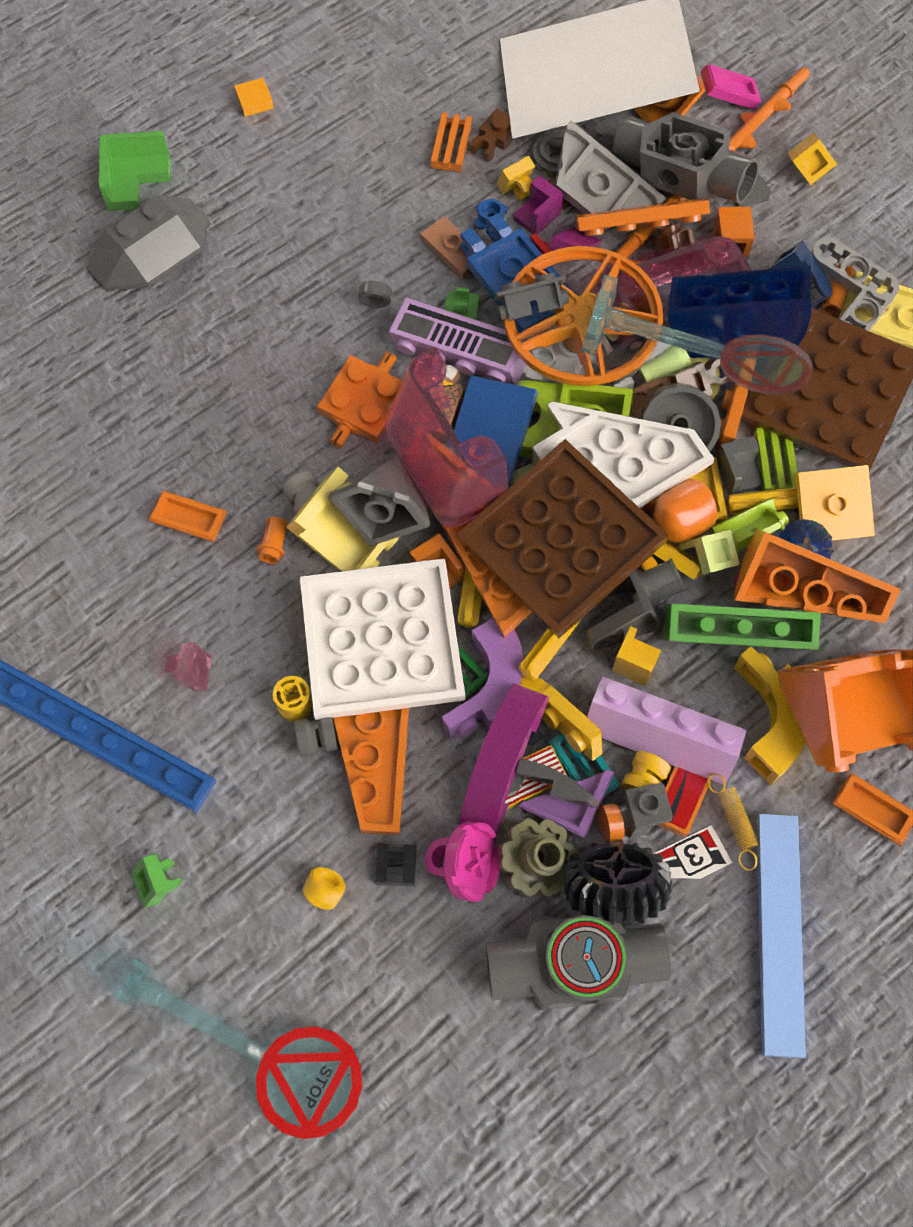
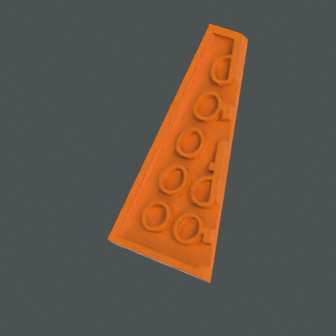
[333,708,410,836]

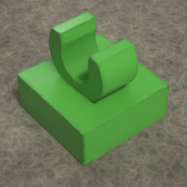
[444,287,480,320]
[131,854,182,908]

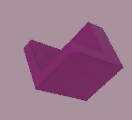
[514,176,563,235]

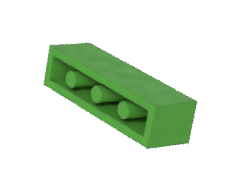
[662,604,821,650]

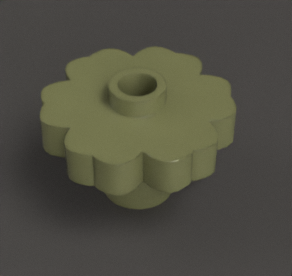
[497,818,576,898]

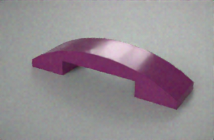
[459,683,549,841]

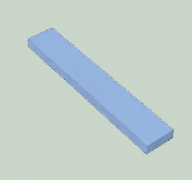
[757,814,806,1059]

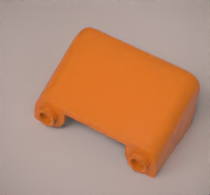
[778,649,913,772]

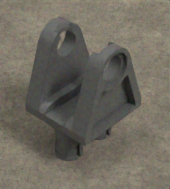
[586,558,687,650]

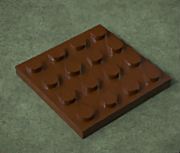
[740,302,913,471]
[457,439,668,639]

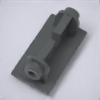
[494,273,569,321]

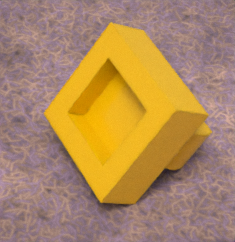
[496,156,535,201]

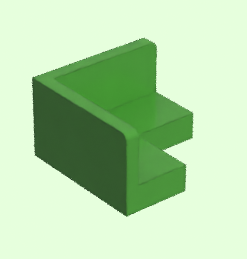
[99,131,171,211]

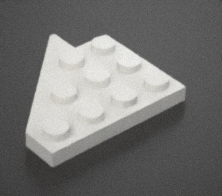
[533,402,714,508]

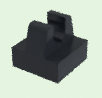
[375,843,417,887]

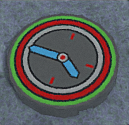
[545,915,628,1002]

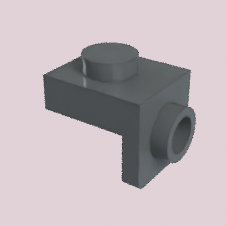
[618,783,673,838]

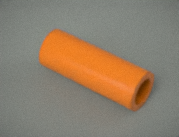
[821,263,855,317]

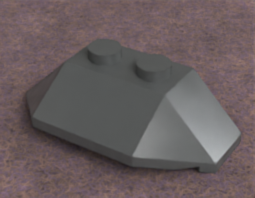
[86,195,210,292]

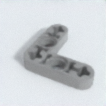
[811,237,899,332]

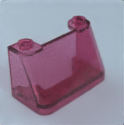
[385,347,508,527]

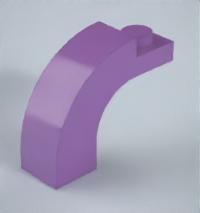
[442,618,523,740]

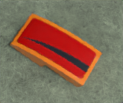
[657,766,711,838]

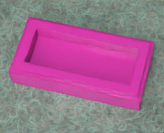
[700,64,761,110]

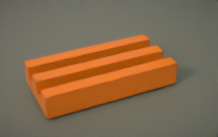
[431,112,472,172]

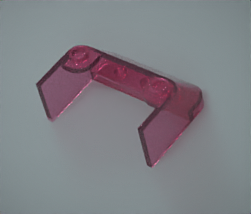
[595,236,760,343]

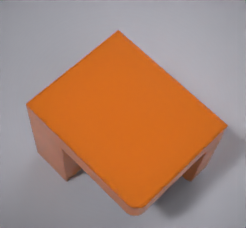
[713,207,755,258]
[409,534,464,589]

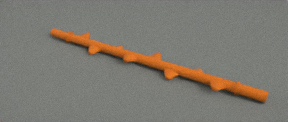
[615,67,810,258]

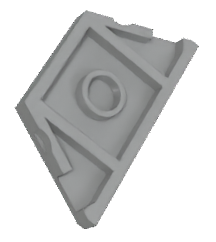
[554,121,666,230]

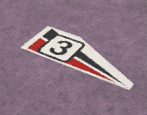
[653,825,732,879]

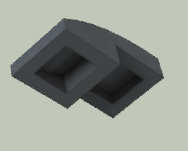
[516,758,598,808]

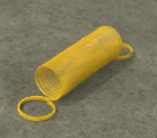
[708,773,759,871]

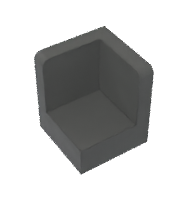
[717,436,762,495]

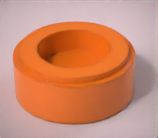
[598,803,624,843]

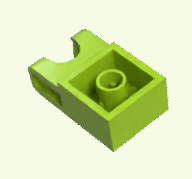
[515,380,633,458]

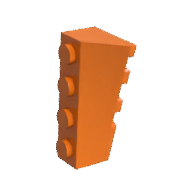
[733,529,901,623]

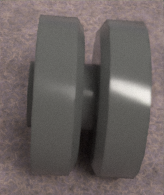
[640,383,721,452]

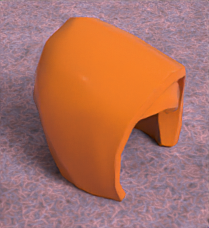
[652,479,717,543]

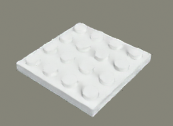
[300,559,465,720]

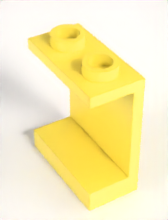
[286,467,399,572]

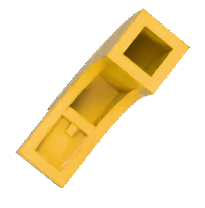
[734,646,806,785]

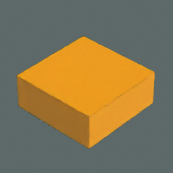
[234,78,274,117]

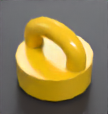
[303,867,346,910]

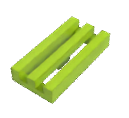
[754,427,798,491]

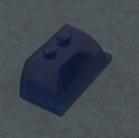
[668,266,812,358]

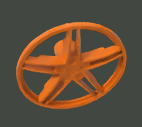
[504,246,663,386]

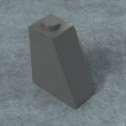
[329,455,430,547]

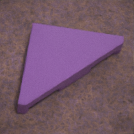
[519,770,614,838]

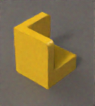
[788,132,837,185]
[612,626,662,686]

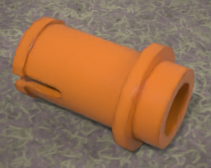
[256,516,289,564]

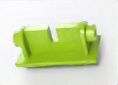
[711,498,789,553]

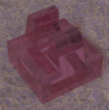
[164,643,212,691]

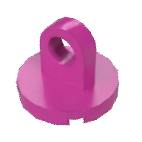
[425,821,500,902]

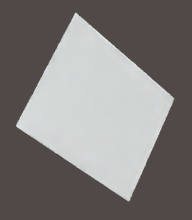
[500,0,700,139]

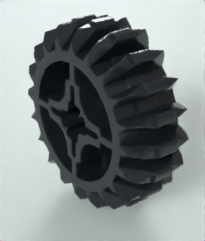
[564,840,672,926]

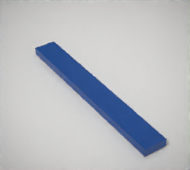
[0,660,217,814]

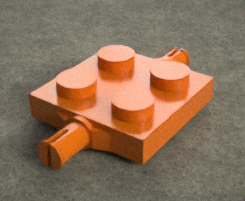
[317,351,407,449]

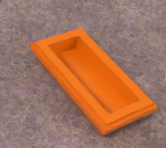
[149,491,227,542]
[832,773,913,846]

